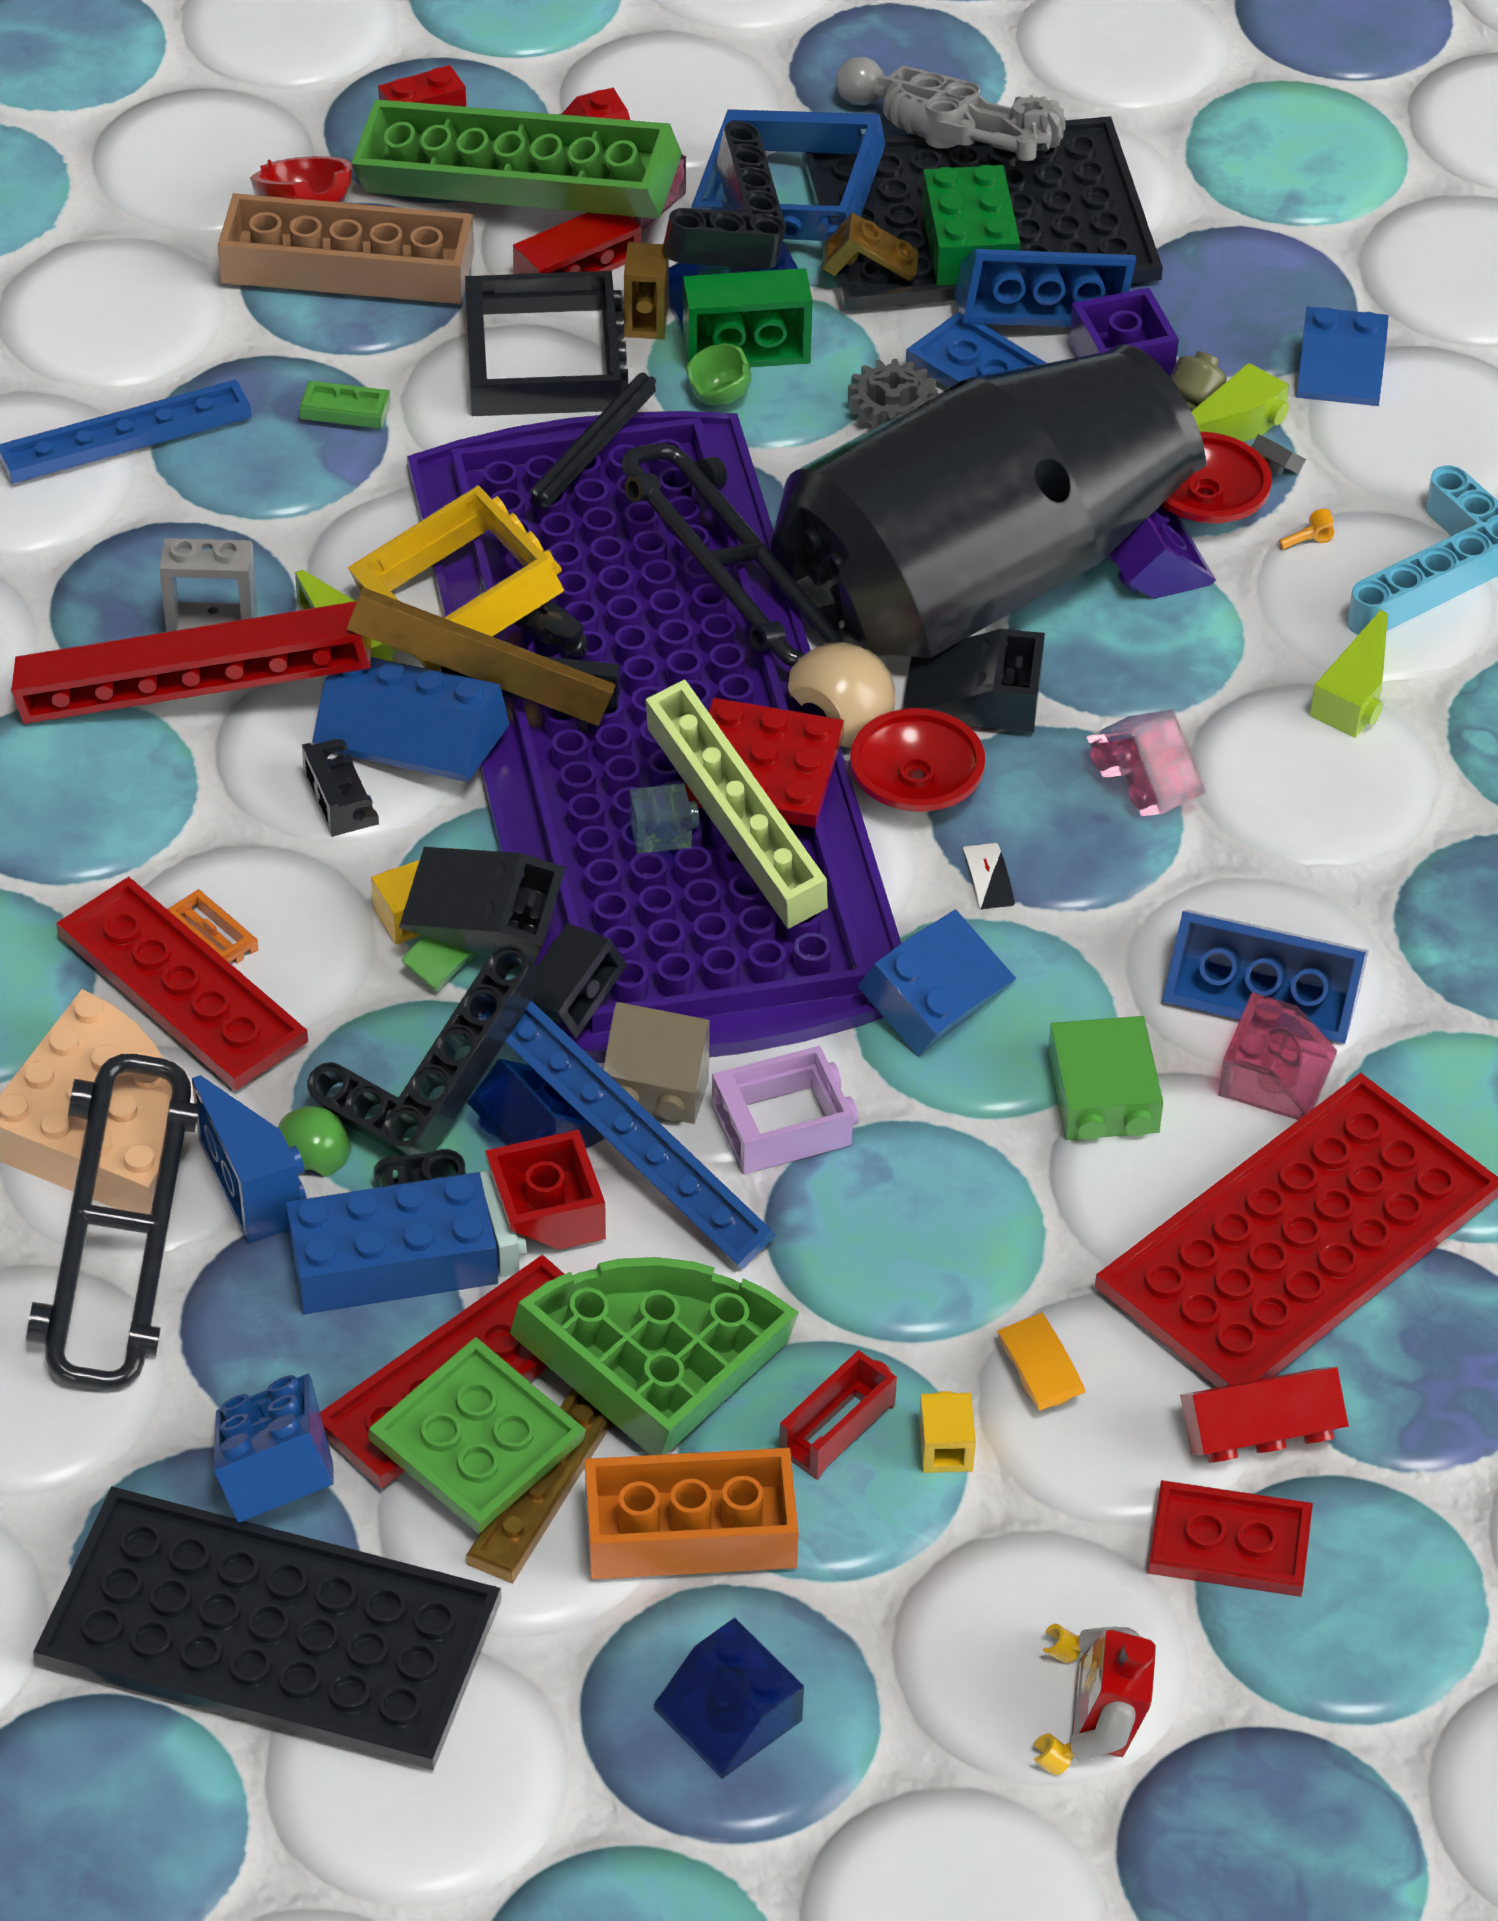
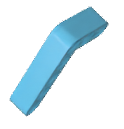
[1347,465,1498,635]

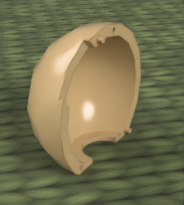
[788,642,895,747]

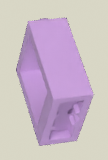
[712,1046,858,1174]

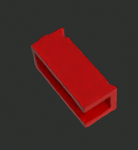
[779,1350,897,1480]

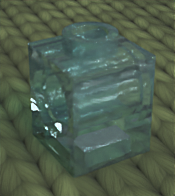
[630,783,699,854]

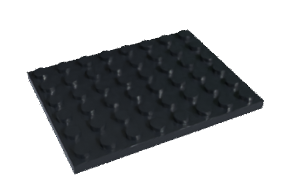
[802,116,1163,311]

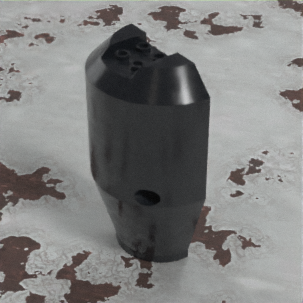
[771,344,1207,658]

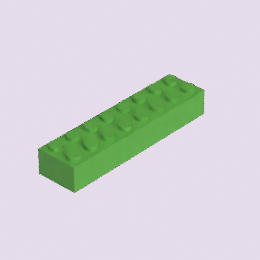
[351,99,682,219]

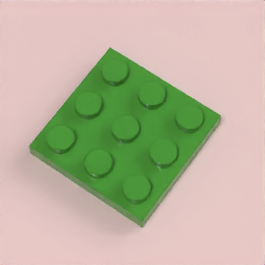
[368,1337,586,1534]

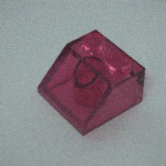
[1218,992,1337,1120]

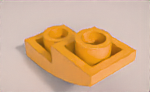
[997,1312,1085,1411]

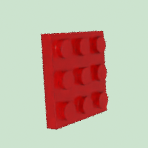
[683,698,844,828]

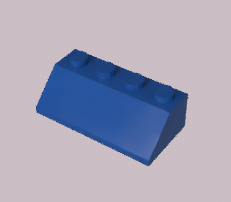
[954,249,1136,327]
[312,657,510,782]
[1162,909,1369,1043]

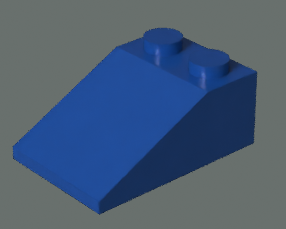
[857,909,1017,1057]
[192,1075,307,1244]

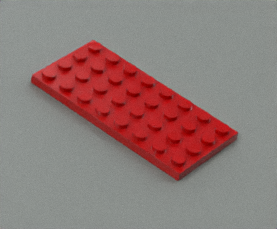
[1095,1072,1498,1387]

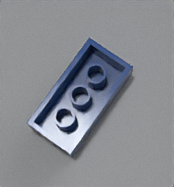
[286,1172,498,1315]

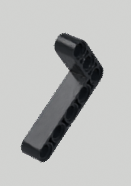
[662,121,786,269]
[307,944,541,1156]

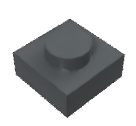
[1251,434,1306,475]

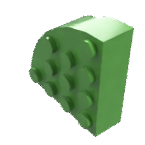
[510,1257,799,1455]

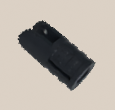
[513,600,589,658]

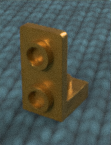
[822,212,919,281]

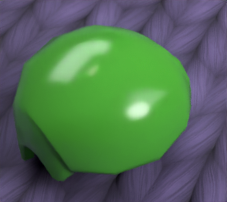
[686,343,752,406]
[277,1106,352,1177]

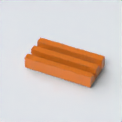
[168,889,258,964]

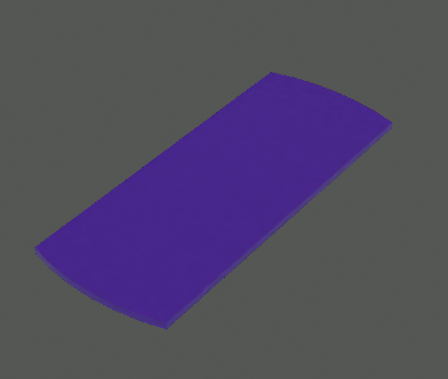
[407,411,901,1063]

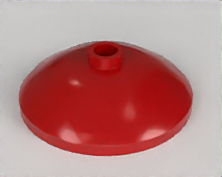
[1161,432,1272,524]
[850,708,985,812]

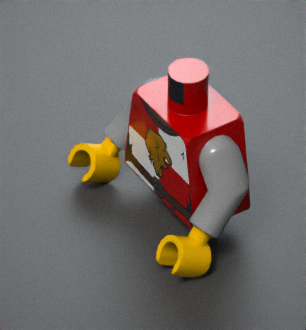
[1034,1624,1156,1775]

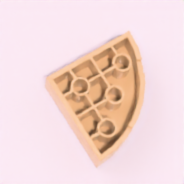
[0,989,172,1214]

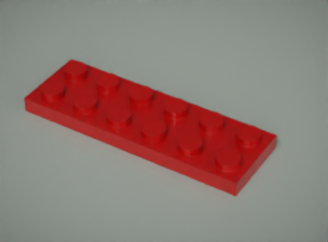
[56,876,308,1091]
[320,1254,564,1489]

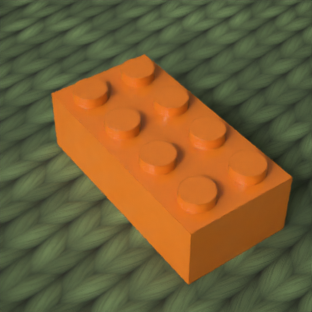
[585,1448,799,1580]

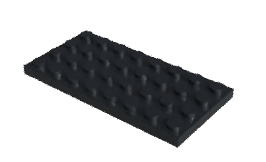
[33,1486,502,1771]

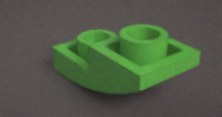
[401,936,479,993]

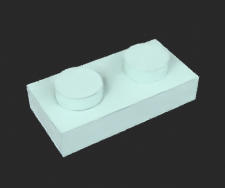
[480,1170,527,1278]

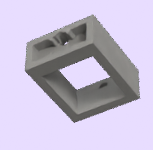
[159,538,259,632]

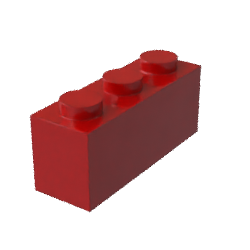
[513,212,641,274]
[1180,1367,1349,1463]

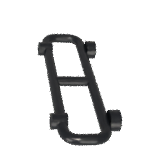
[622,443,848,667]
[26,1054,200,1391]

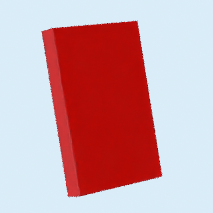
[1148,1480,1313,1597]

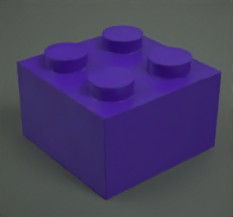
[1069,287,1179,377]

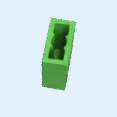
[1048,1016,1163,1140]

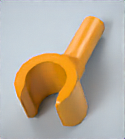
[1278,508,1335,550]

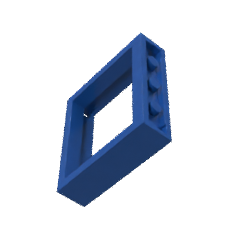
[691,109,886,241]

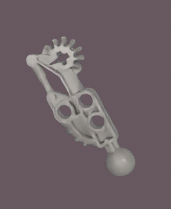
[836,57,1066,161]

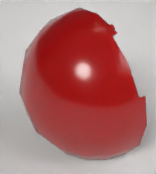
[250,156,353,203]

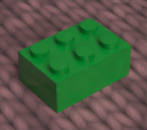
[921,165,1020,285]
[683,268,813,368]

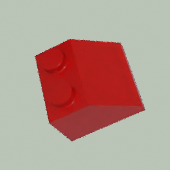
[485,1129,606,1250]

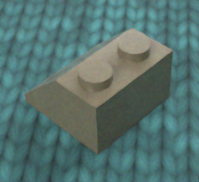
[604,1002,710,1124]

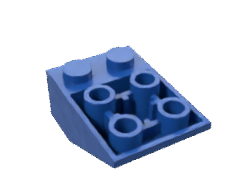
[214,1373,334,1523]

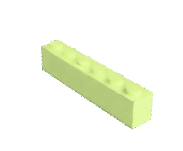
[646,679,828,929]

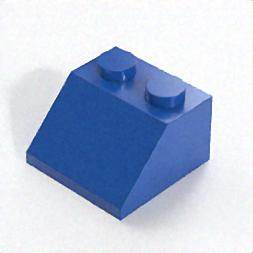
[1296,306,1389,406]

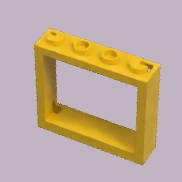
[347,485,564,671]

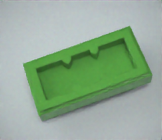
[299,380,390,429]

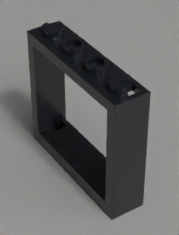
[465,271,629,417]

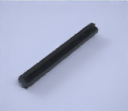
[529,372,656,509]

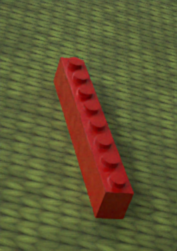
[11,601,372,724]

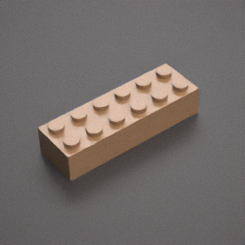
[218,193,474,304]

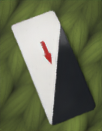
[963,843,1015,909]

